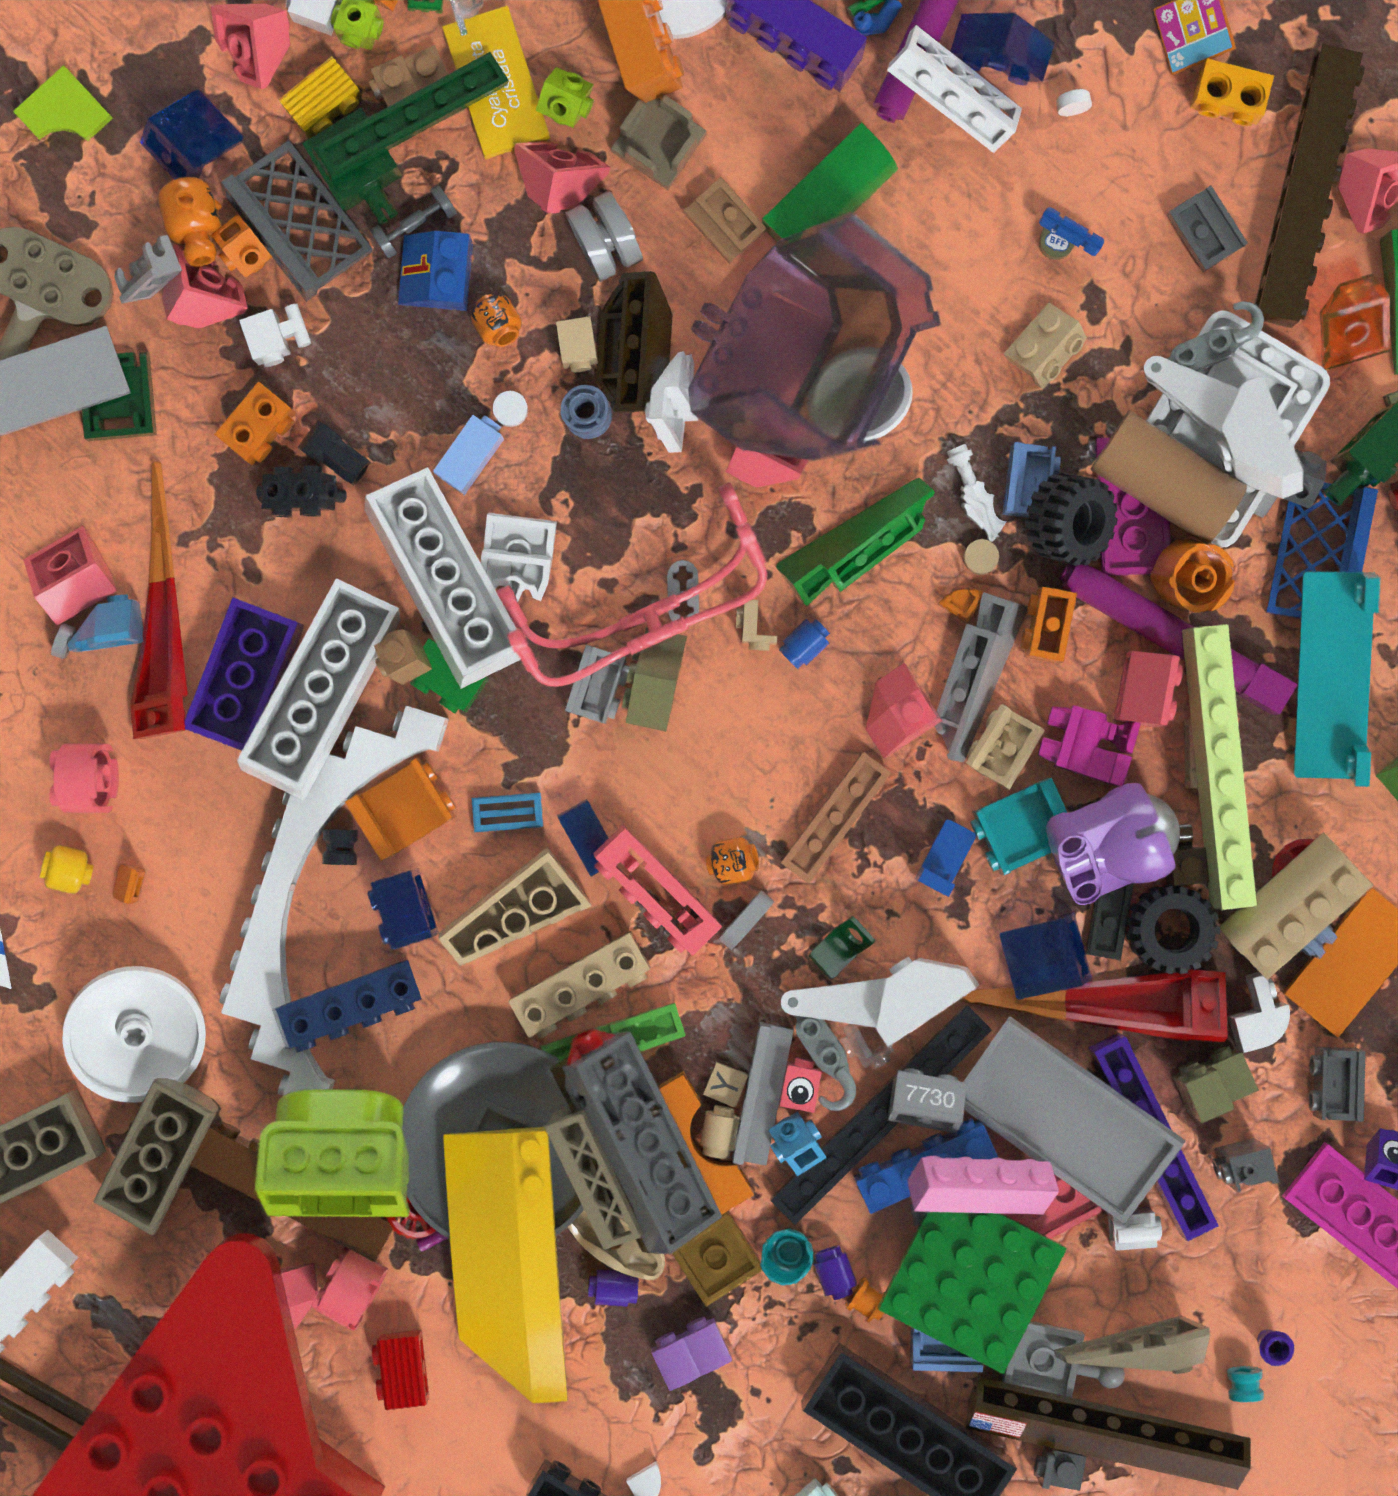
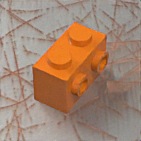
[214,381,296,465]
[1020,587,1077,664]

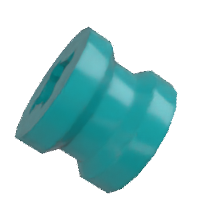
[1227,1366,1264,1403]

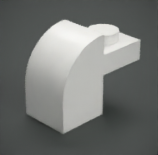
[1228,972,1290,1053]

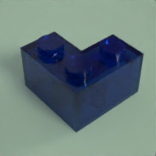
[950,13,1055,85]

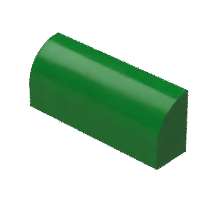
[762,122,898,265]

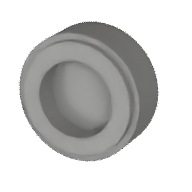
[51,623,77,659]

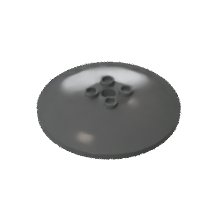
[402,1041,599,1239]

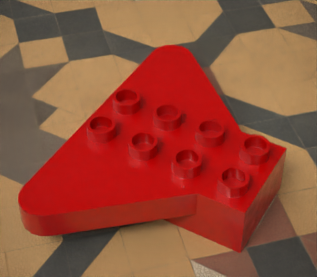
[32,1233,385,1496]

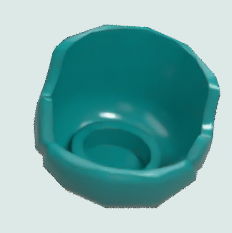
[760,1228,813,1286]

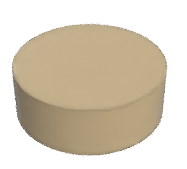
[963,539,999,575]

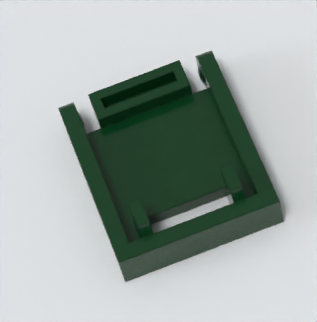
[82,352,157,441]

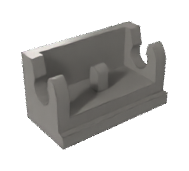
[114,235,182,303]

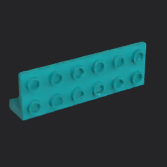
[1294,571,1381,787]

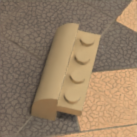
[1219,832,1373,980]

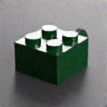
[302,108,402,224]
[1324,401,1398,506]

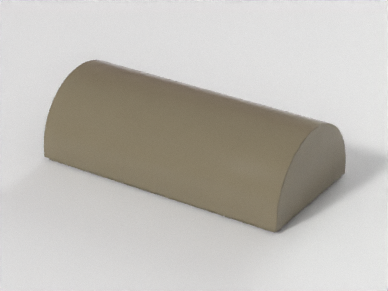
[93,1078,218,1236]

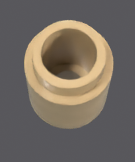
[700,1105,740,1159]

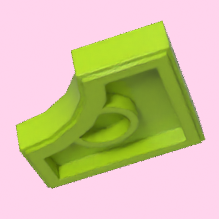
[13,65,113,141]

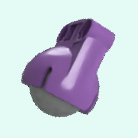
[1046,783,1180,905]

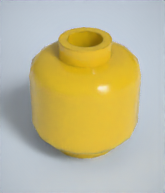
[39,845,94,894]

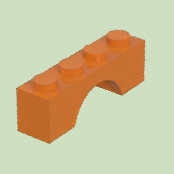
[658,1071,754,1215]

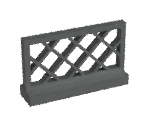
[221,140,373,302]

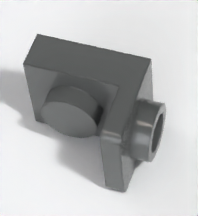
[1034,1446,1087,1491]

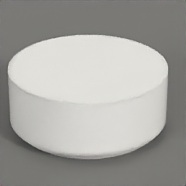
[1056,89,1092,116]
[493,391,528,427]

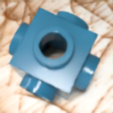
[769,1111,827,1176]

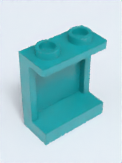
[970,778,1068,876]

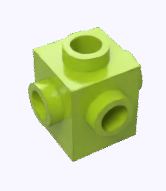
[331,0,384,51]
[536,67,594,128]

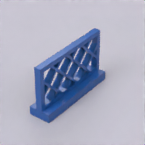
[1266,482,1378,619]

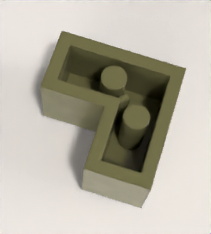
[622,627,687,732]
[1172,1047,1259,1123]

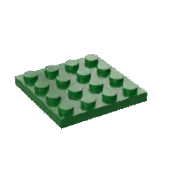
[877,1211,1067,1374]

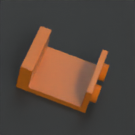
[345,758,457,861]

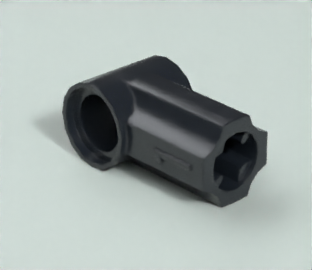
[297,420,371,486]

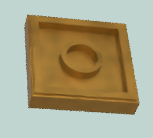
[672,1211,762,1307]

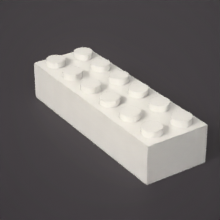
[364,467,520,688]
[237,578,400,800]

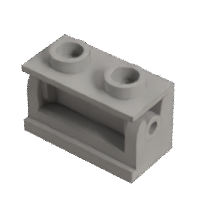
[565,645,629,724]

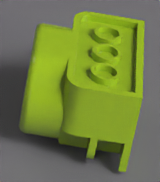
[255,1089,409,1217]

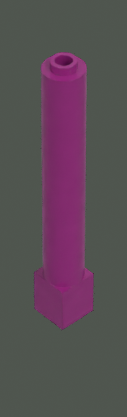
[873,0,959,123]
[1059,563,1298,715]

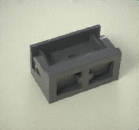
[1308,1047,1366,1122]
[1212,1138,1279,1193]

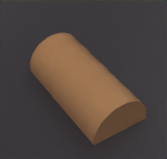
[1090,410,1247,544]

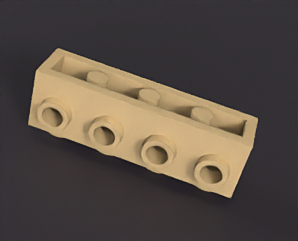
[508,931,651,1039]

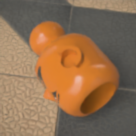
[158,177,222,267]

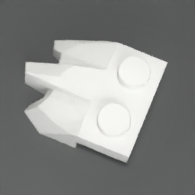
[645,351,700,453]
[481,513,557,601]

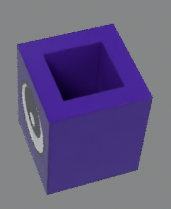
[1364,1128,1398,1190]

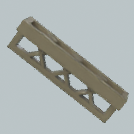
[544,1108,643,1250]

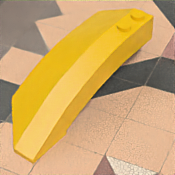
[443,1127,568,1404]

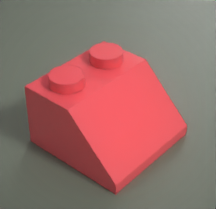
[24,526,117,625]

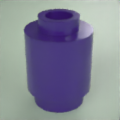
[814,1245,857,1300]
[588,1269,639,1307]

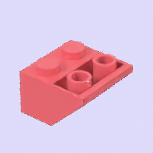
[1114,651,1183,728]

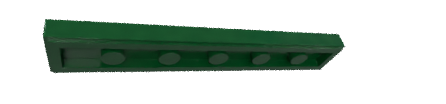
[312,52,509,181]

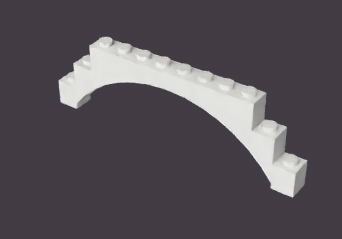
[219,706,449,1096]

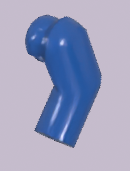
[853,0,902,36]

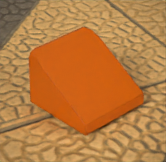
[113,864,146,904]

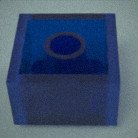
[368,868,439,950]

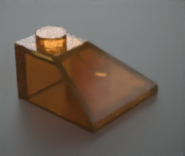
[1320,273,1390,371]

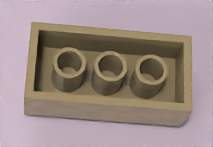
[0,1089,106,1204]

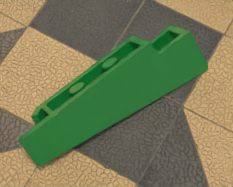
[776,478,935,606]

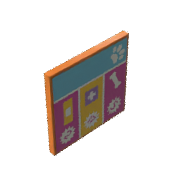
[1153,0,1236,75]

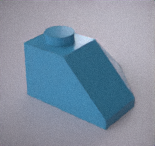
[68,594,144,653]

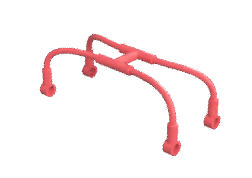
[497,482,767,687]

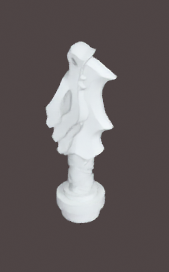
[947,444,1006,542]

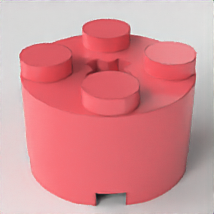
[49,744,119,813]
[311,1247,388,1331]

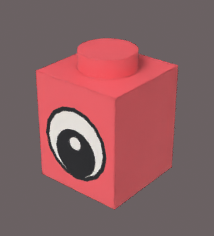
[779,1057,822,1113]

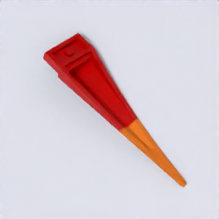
[130,461,188,739]
[958,970,1227,1042]

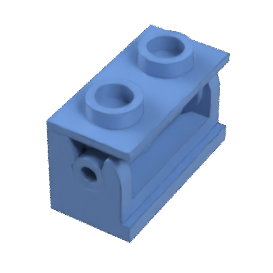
[1002,442,1060,518]
[910,1327,983,1372]

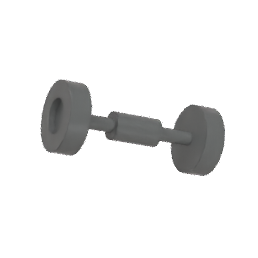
[369,184,457,259]

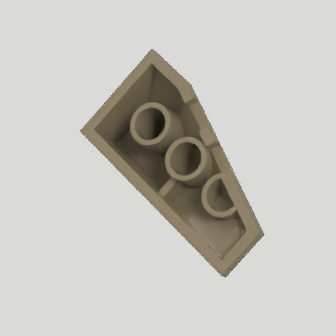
[1054,1316,1210,1374]

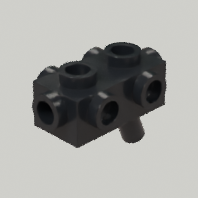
[256,466,347,518]

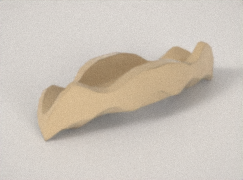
[568,1210,665,1280]

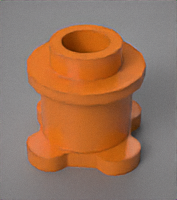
[845,1276,885,1323]

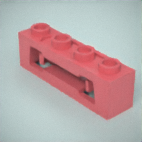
[593,825,722,956]

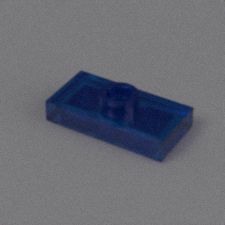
[557,799,608,876]

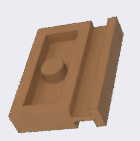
[684,177,767,264]

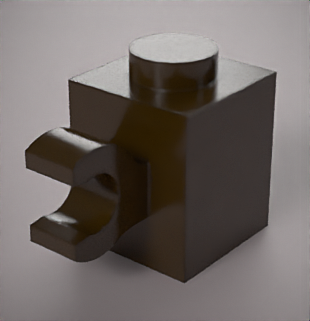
[1166,824,1209,886]

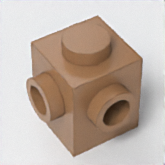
[374,629,432,685]

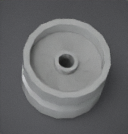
[565,191,643,282]

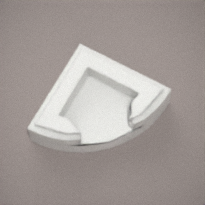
[626,1461,661,1496]

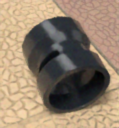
[322,829,358,865]

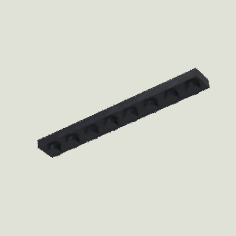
[770,1004,992,1225]

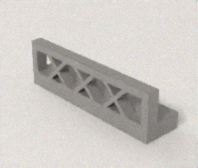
[732,1022,794,1166]

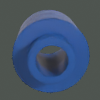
[779,619,830,669]

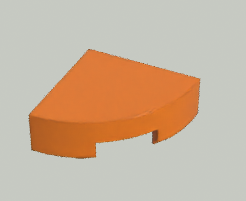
[937,589,983,623]

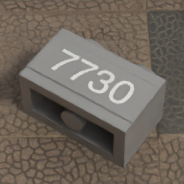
[888,1068,967,1133]

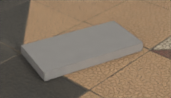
[0,326,131,436]

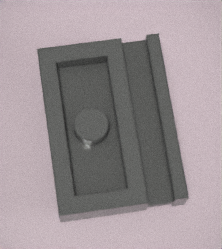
[1167,185,1248,272]

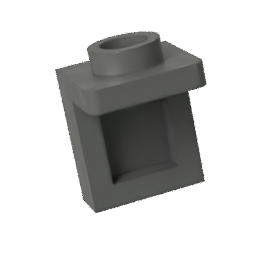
[1283,449,1327,508]

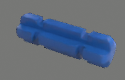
[1039,207,1105,256]

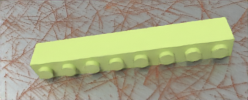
[1182,624,1257,910]

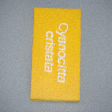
[442,5,551,160]

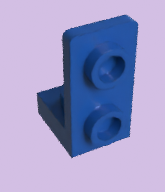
[915,819,976,897]

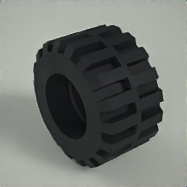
[1025,473,1118,566]
[1126,885,1220,974]

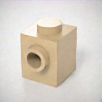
[556,317,598,372]

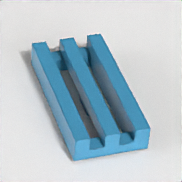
[472,793,544,832]

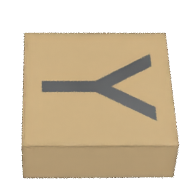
[703,1061,748,1108]

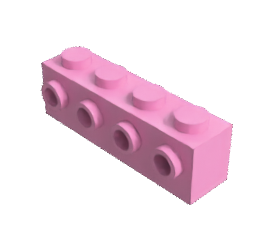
[907,1156,1059,1214]

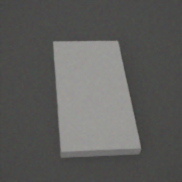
[964,1016,1185,1224]

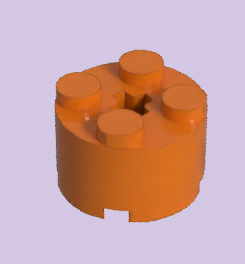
[1150,539,1235,613]

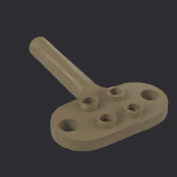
[0,227,114,360]

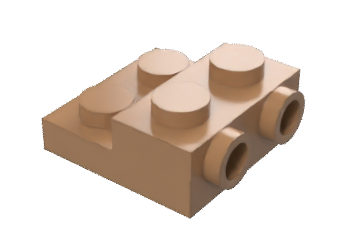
[369,45,465,120]

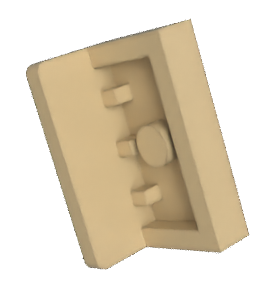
[1004,302,1087,389]
[967,704,1045,790]

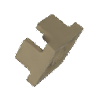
[611,95,707,190]

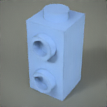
[433,415,504,496]

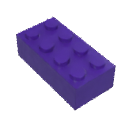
[726,0,867,92]
[185,597,304,751]

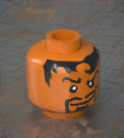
[471,294,522,347]
[706,837,759,885]

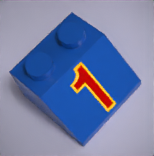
[398,231,473,311]

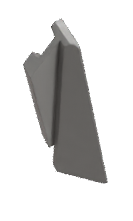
[935,592,1027,762]

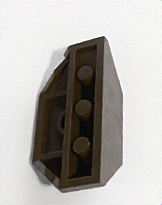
[596,271,673,413]

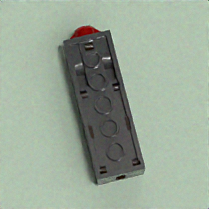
[549,1028,722,1254]

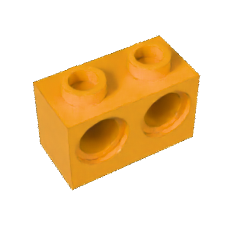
[1190,58,1274,126]

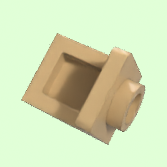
[736,600,777,651]

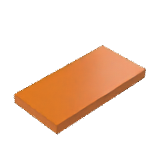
[1282,887,1398,1038]

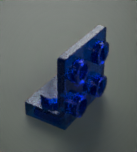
[140,90,244,180]
[1000,912,1092,1000]

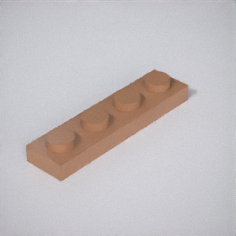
[781,752,891,884]

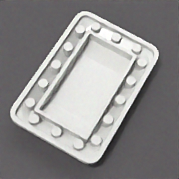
[1125,311,1330,548]

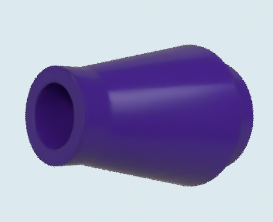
[1257,1329,1294,1366]

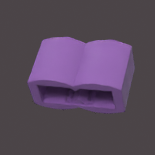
[651,1317,732,1391]

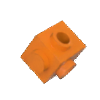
[211,214,272,278]

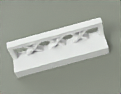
[887,25,1022,153]

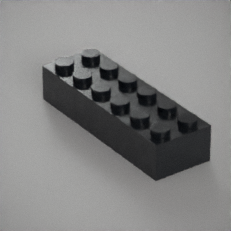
[801,1343,1017,1496]

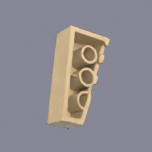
[438,847,592,966]

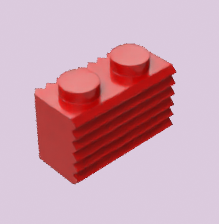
[372,1329,429,1411]

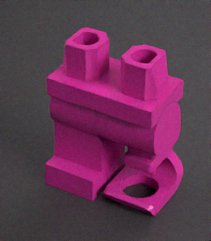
[1038,705,1141,787]

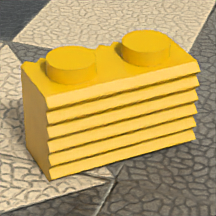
[278,56,362,139]

